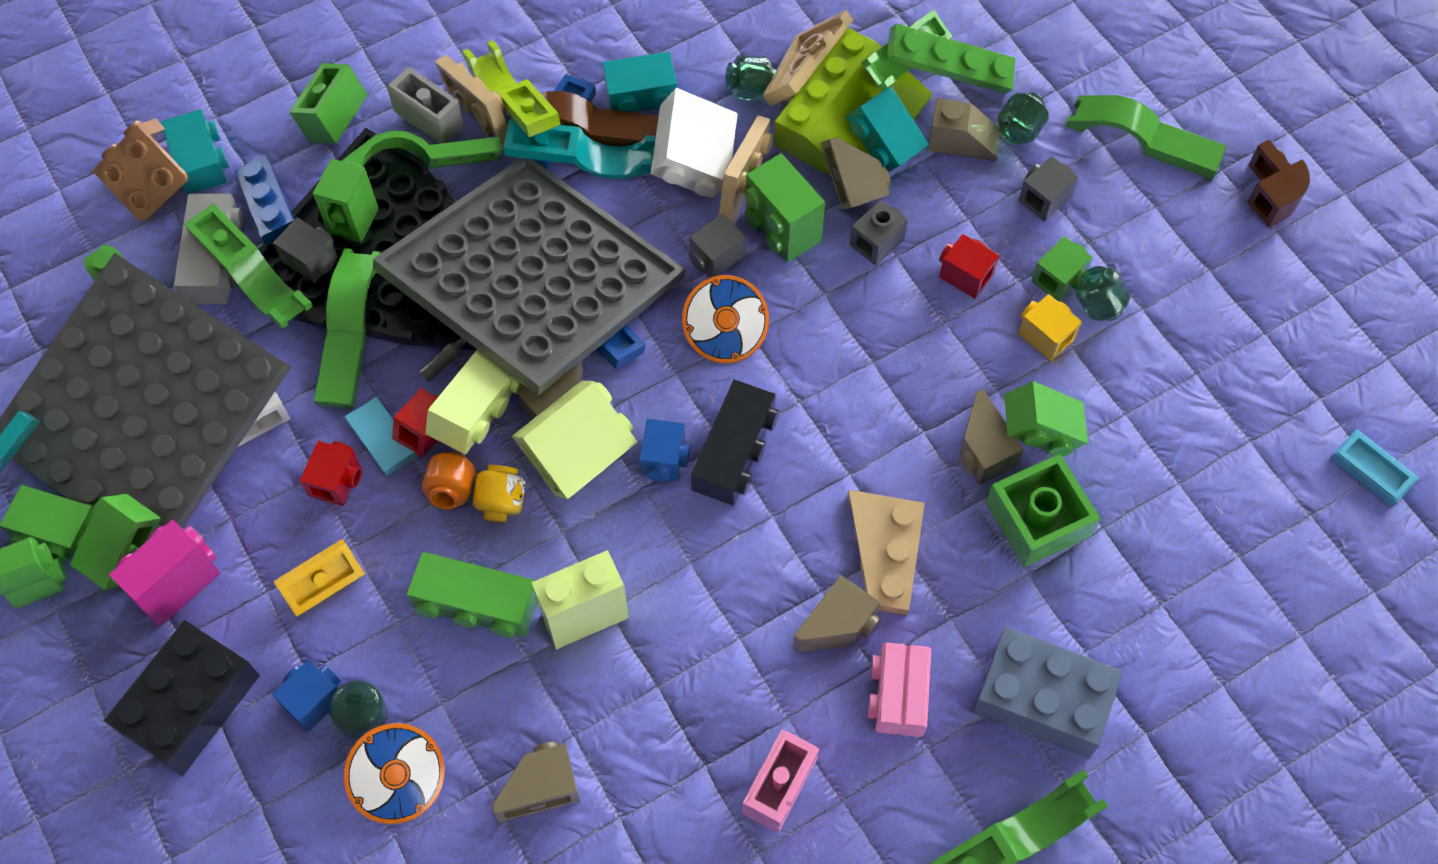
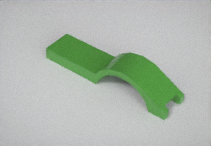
[861,9,953,92]
[1065,95,1227,180]
[342,130,502,169]
[184,203,313,329]
[314,248,381,409]
[929,769,1108,864]

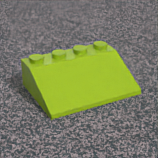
[774,28,932,176]

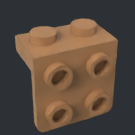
[92,118,188,221]

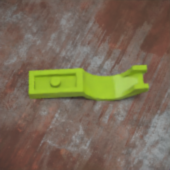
[462,40,560,137]

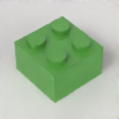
[744,153,825,263]
[986,454,1101,567]

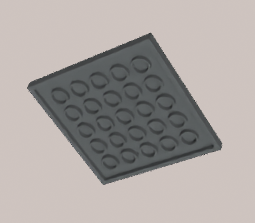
[373,158,685,396]
[0,253,291,528]

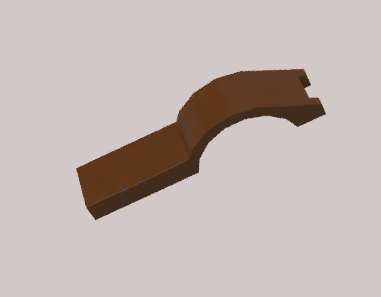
[507,91,659,147]

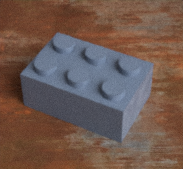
[973,626,1123,759]

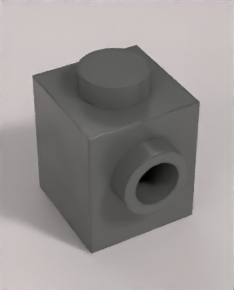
[1018,156,1079,222]
[850,200,908,266]
[689,214,746,277]
[273,217,338,283]

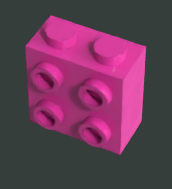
[109,519,221,628]

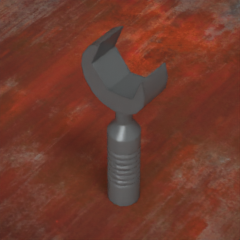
[419,337,467,381]

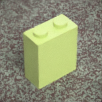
[512,380,637,499]
[531,550,629,650]

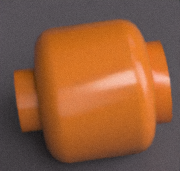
[422,451,476,510]

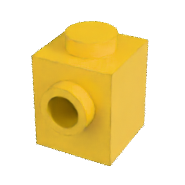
[1018,294,1082,361]

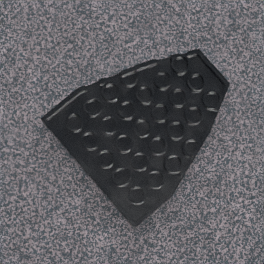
[233,128,477,351]

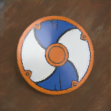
[682,275,769,363]
[343,723,445,824]

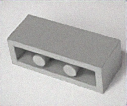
[174,193,244,304]

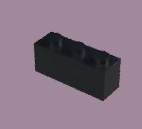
[691,379,780,506]

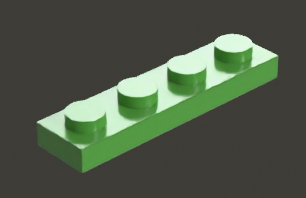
[887,23,1016,94]

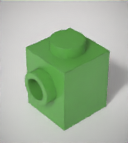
[1031,236,1093,301]

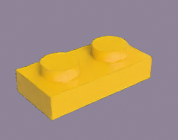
[273,539,365,617]

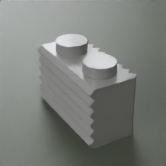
[386,67,464,144]

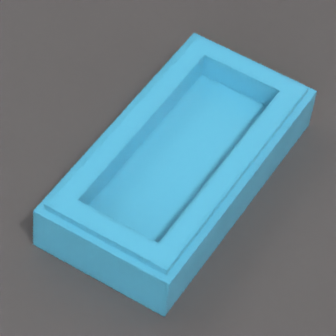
[344,397,418,477]
[1330,429,1419,508]

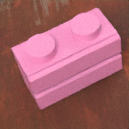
[868,643,931,737]
[742,730,819,833]

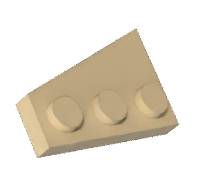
[763,10,854,106]
[435,55,508,158]
[719,115,773,224]
[848,490,925,616]

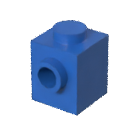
[639,418,690,482]
[272,660,344,732]

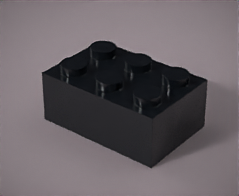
[103,620,260,777]

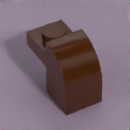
[1247,140,1310,228]

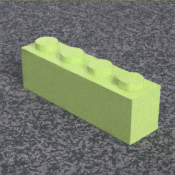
[425,350,524,455]

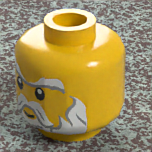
[472,465,526,523]

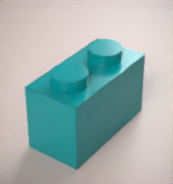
[602,51,677,112]
[846,86,929,172]
[161,109,229,195]

